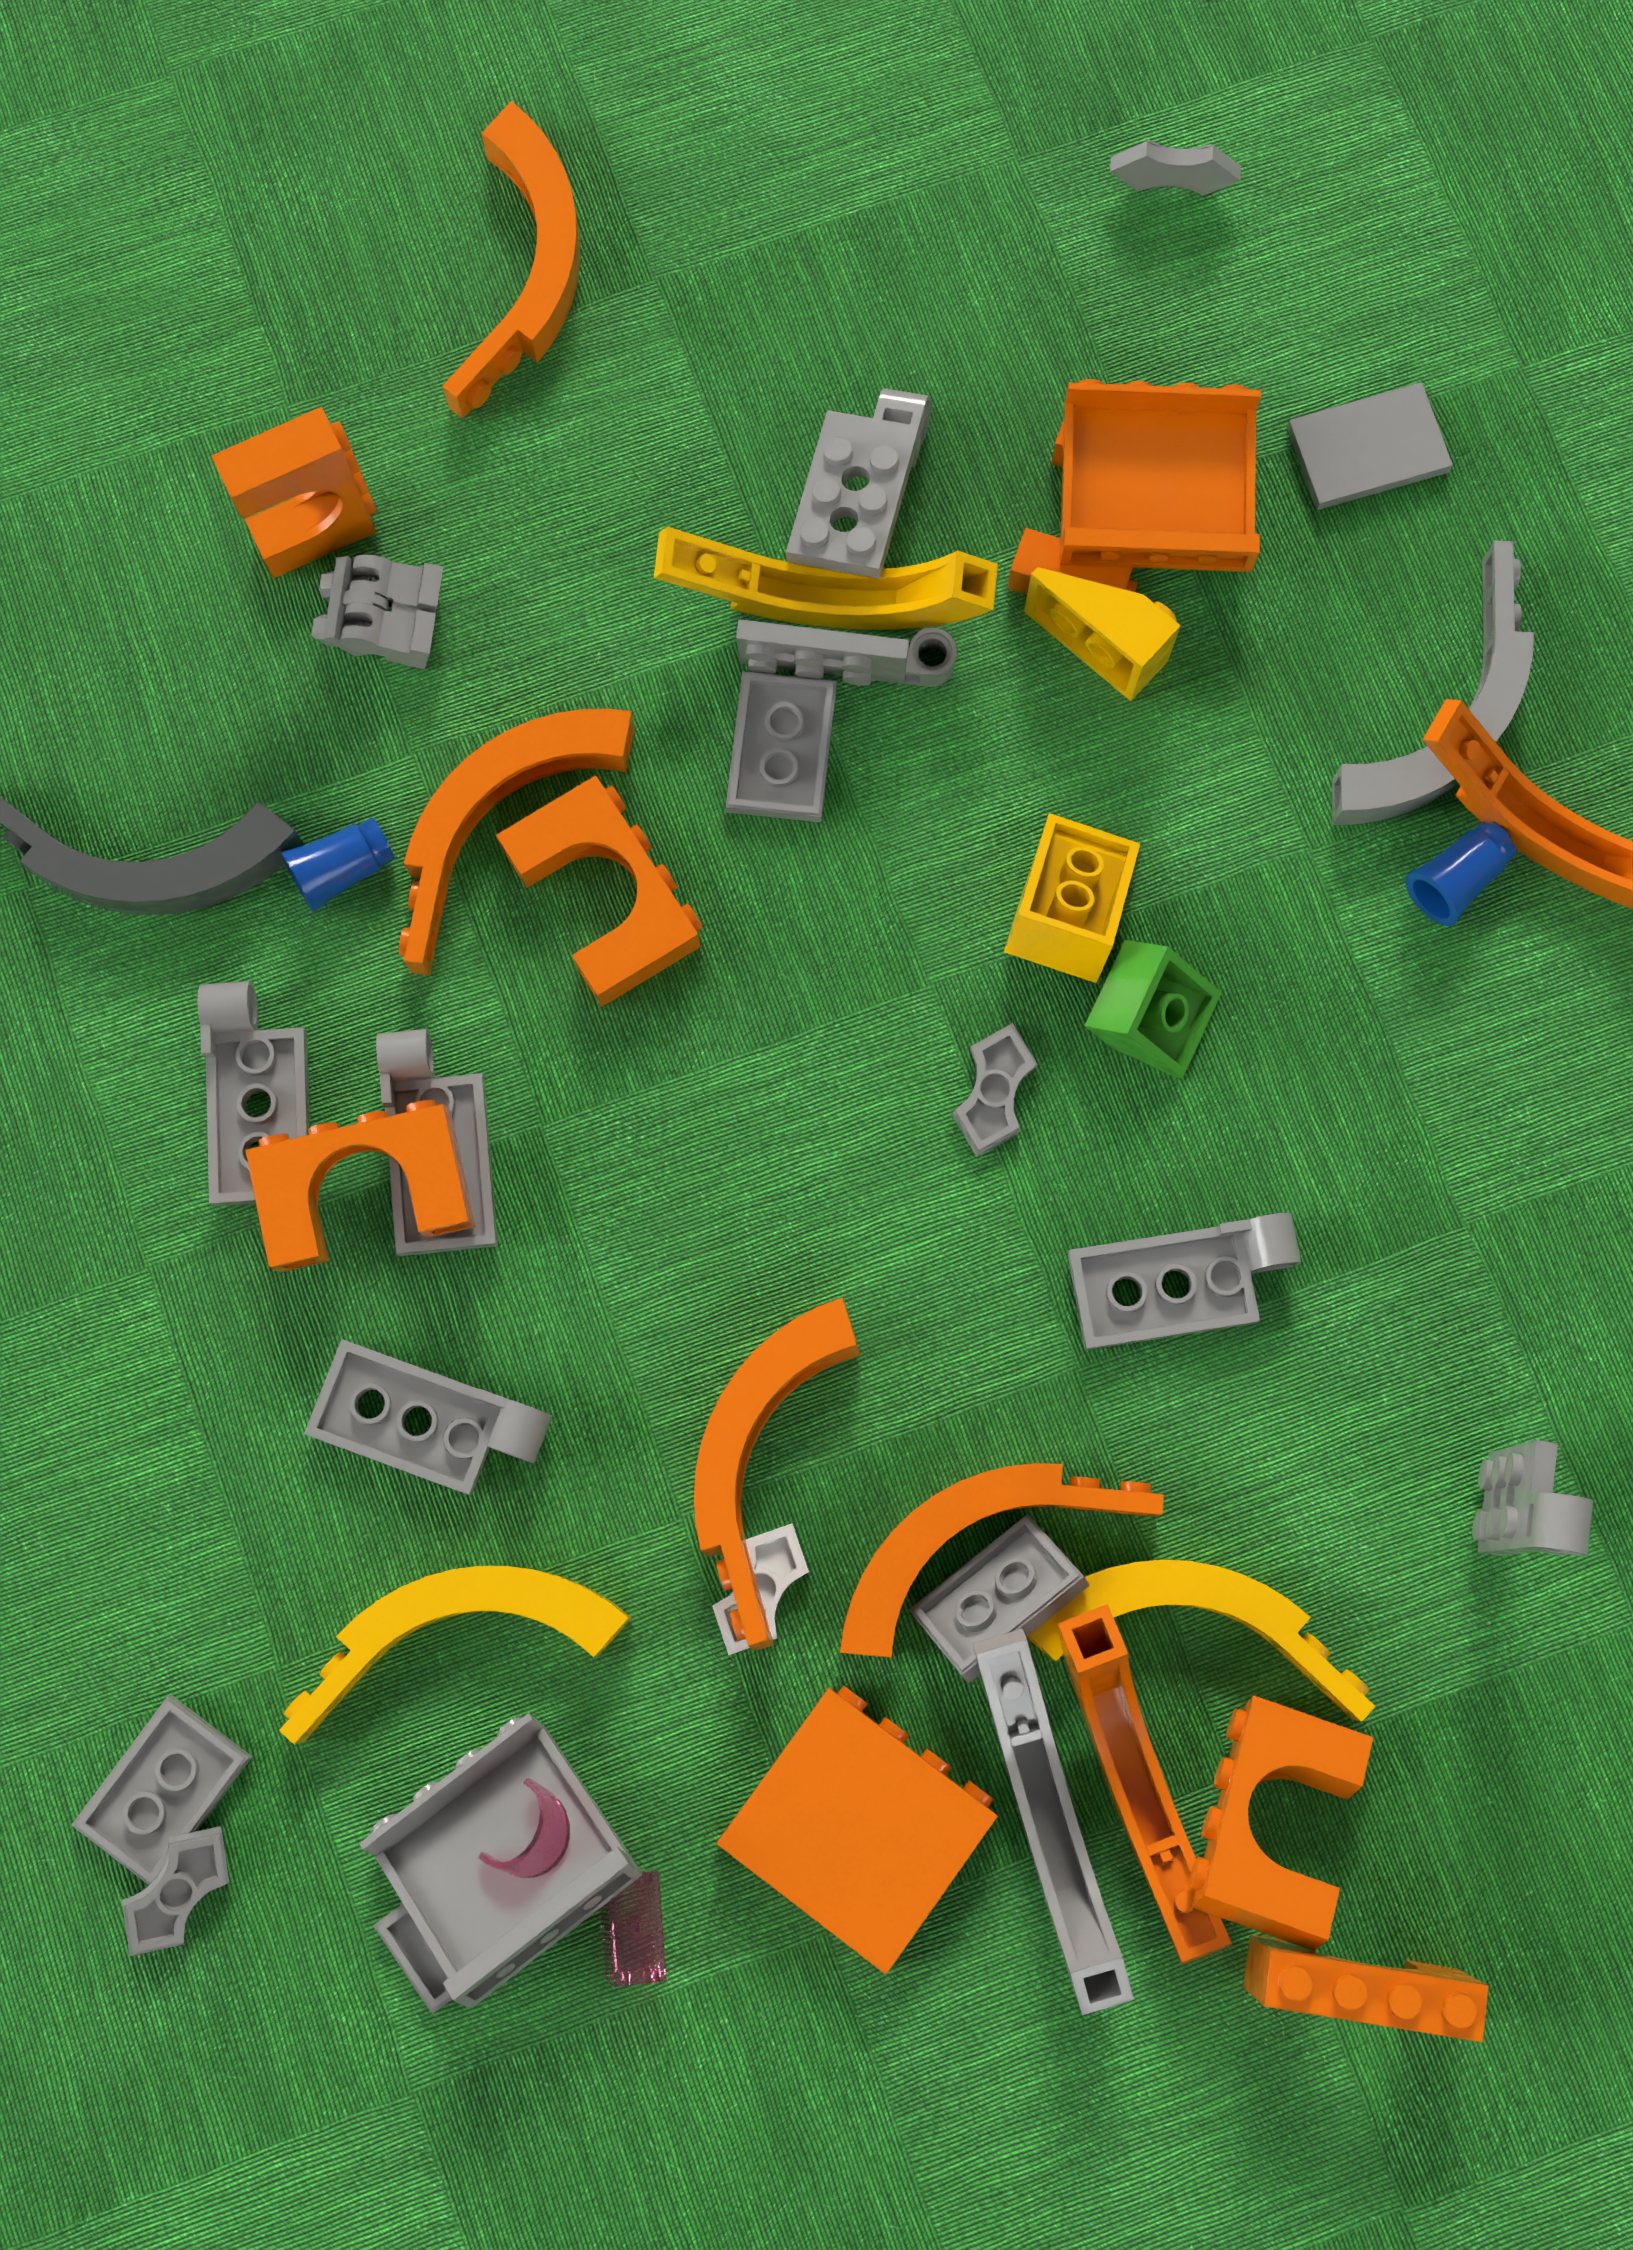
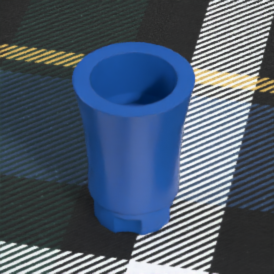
[280,817,395,913]
[1405,822,1516,926]

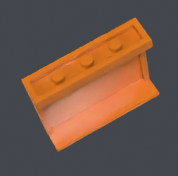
[1060,379,1261,572]
[716,1685,998,1974]

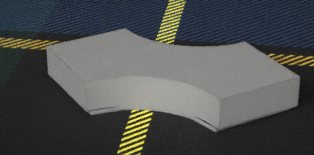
[1110,140,1241,196]
[952,1023,1038,1157]
[122,1826,229,1956]

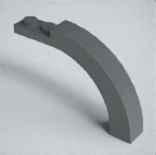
[0,797,305,915]

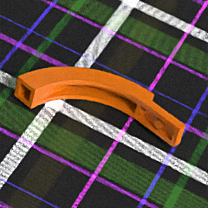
[442,101,581,418]
[1423,699,1633,909]
[399,709,635,976]
[694,1297,861,1651]
[840,1463,1164,1658]
[1058,1604,1232,1966]

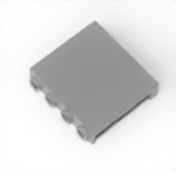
[359,1713,643,2009]

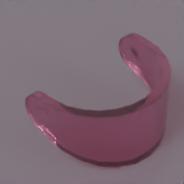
[478,1778,570,1878]

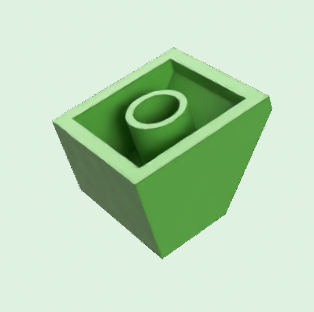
[1084,940,1222,1079]

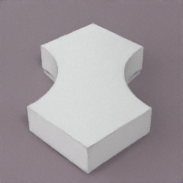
[712,1524,809,1655]

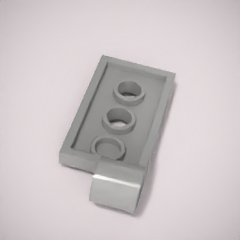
[786,388,931,579]
[736,619,957,687]
[197,981,310,1207]
[376,1029,498,1256]
[1067,1213,1301,1350]
[304,1339,552,1496]
[1472,1440,1594,1556]

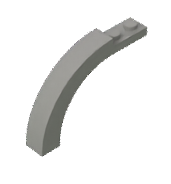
[1332,540,1534,825]
[972,1628,1134,2015]

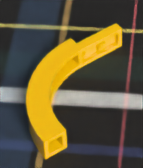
[654,527,998,630]
[1027,1560,1376,1722]
[279,1566,632,1744]

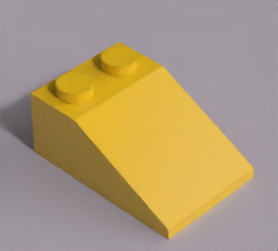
[1024,567,1181,701]
[1004,813,1140,983]

